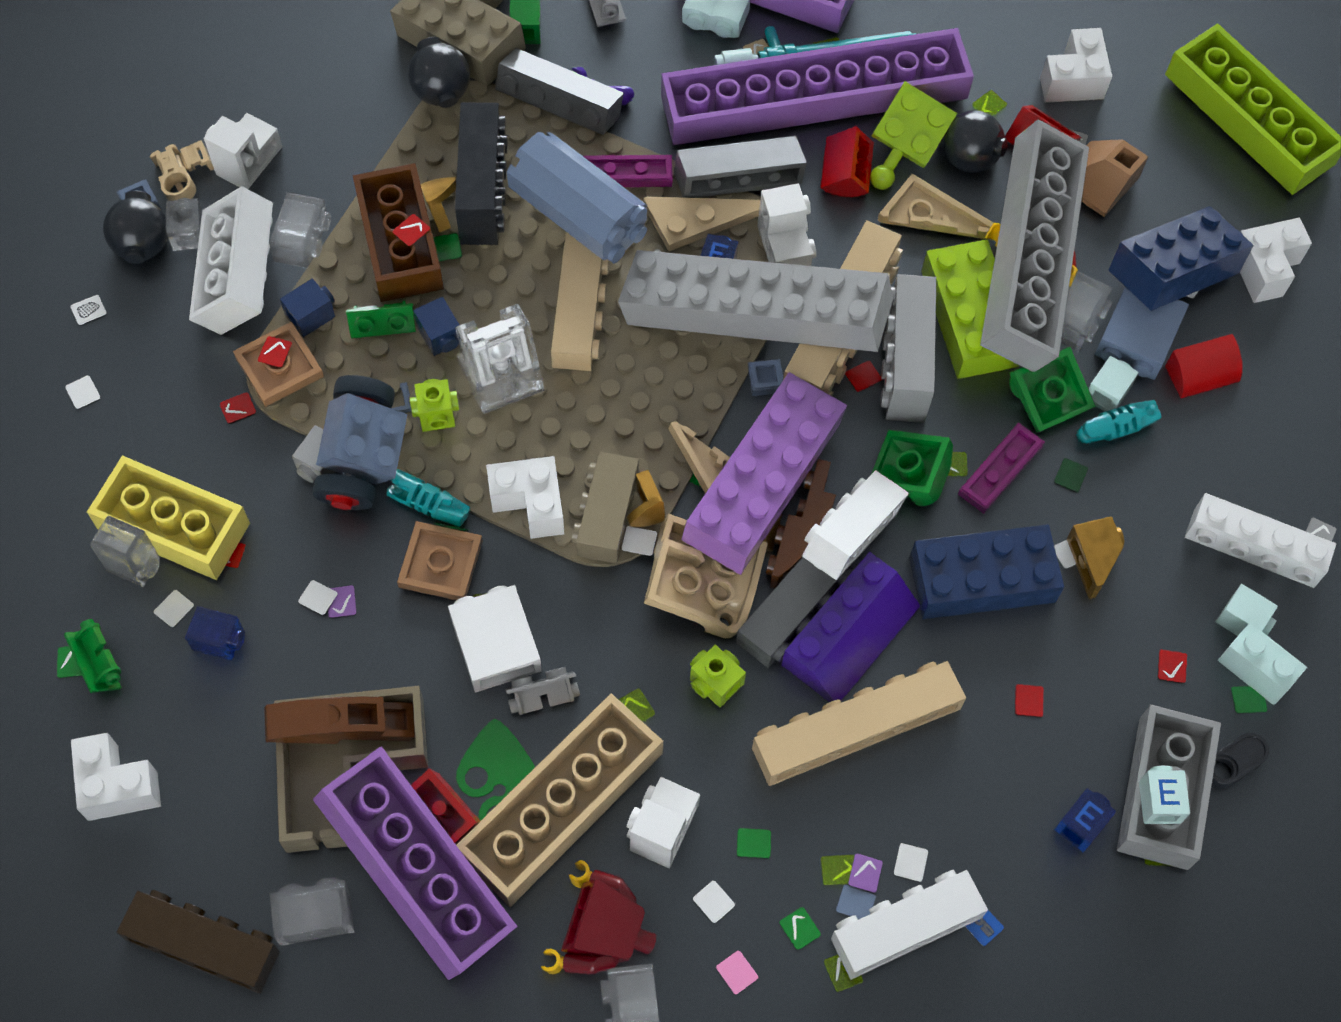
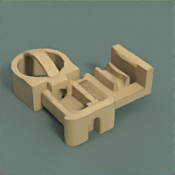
[150,140,214,205]

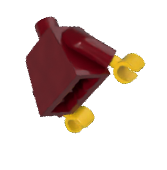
[541,860,656,975]

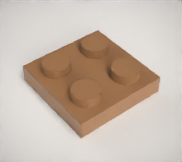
[233,322,324,407]
[397,521,483,600]

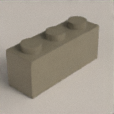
[572,451,639,564]

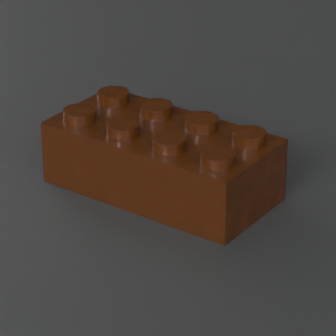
[352,163,444,302]

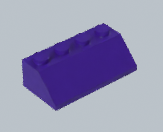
[782,552,920,702]

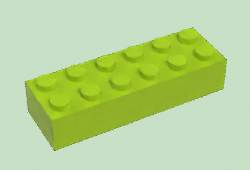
[1165,23,1341,195]

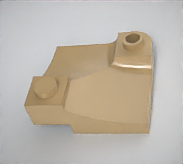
[644,514,768,638]

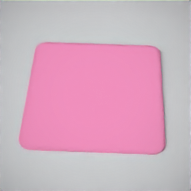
[716,951,758,994]

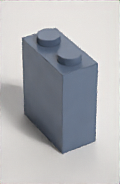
[1094,287,1189,380]

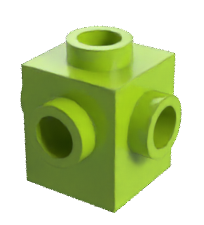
[410,379,459,432]
[690,644,746,708]

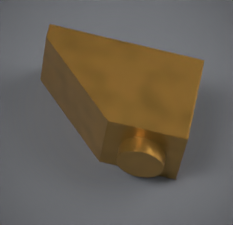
[1067,516,1125,599]

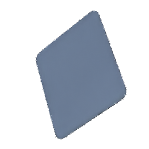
[836,885,876,919]

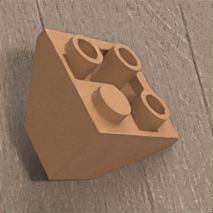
[1081,139,1149,217]

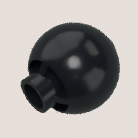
[408,37,470,108]
[937,110,1008,173]
[103,191,169,264]

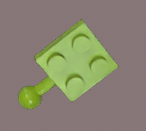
[870,81,957,190]

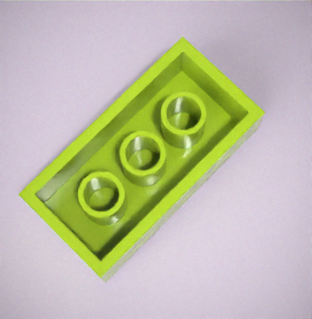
[921,239,1019,379]

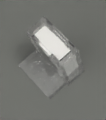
[455,304,545,414]

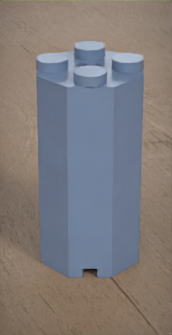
[507,132,648,264]

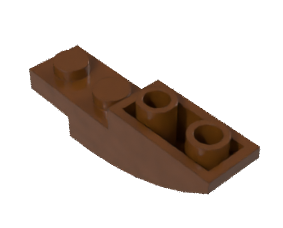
[766,459,836,589]
[264,696,415,744]

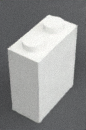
[448,585,542,693]

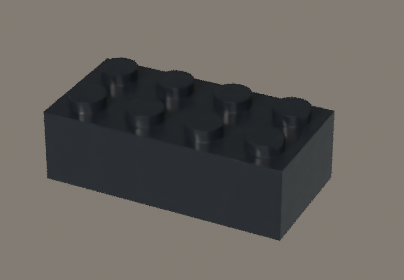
[455,102,508,245]

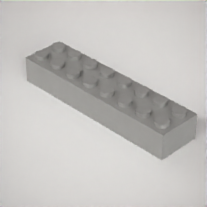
[980,119,1089,372]
[618,250,893,352]

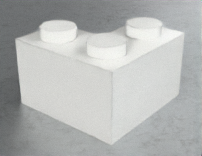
[1040,28,1112,103]
[204,113,282,189]
[757,183,816,266]
[1240,217,1312,303]
[486,456,564,539]
[71,733,161,821]
[626,777,700,869]

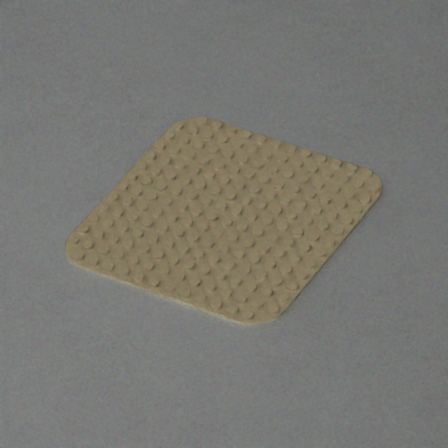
[246,80,768,567]

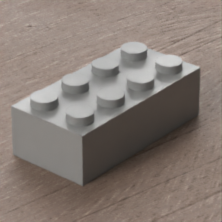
[880,274,936,423]
[1116,704,1221,870]

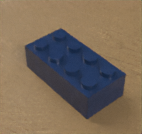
[1108,206,1254,311]
[909,524,1064,620]

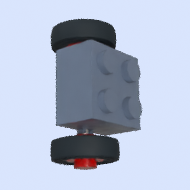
[313,375,408,510]

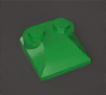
[1009,347,1096,432]
[871,430,953,506]

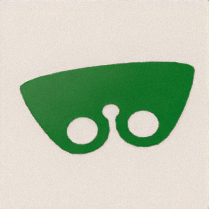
[456,719,535,821]

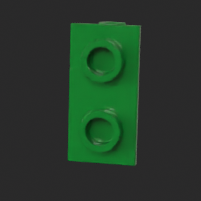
[346,300,416,338]
[64,619,122,693]

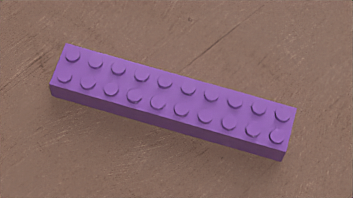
[661,28,974,145]

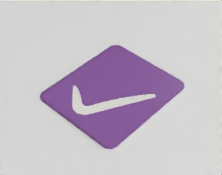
[328,585,356,618]
[848,854,883,893]

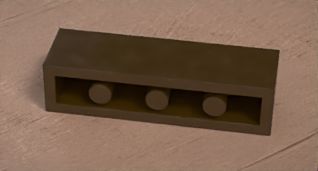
[116,890,280,994]

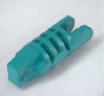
[1076,400,1162,444]
[387,469,470,527]

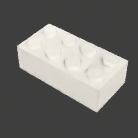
[189,186,273,335]

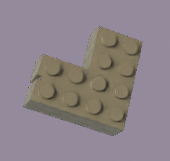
[390,0,526,87]
[274,686,428,853]

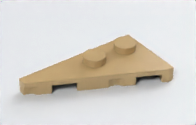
[878,174,995,241]
[643,197,760,252]
[668,421,730,493]

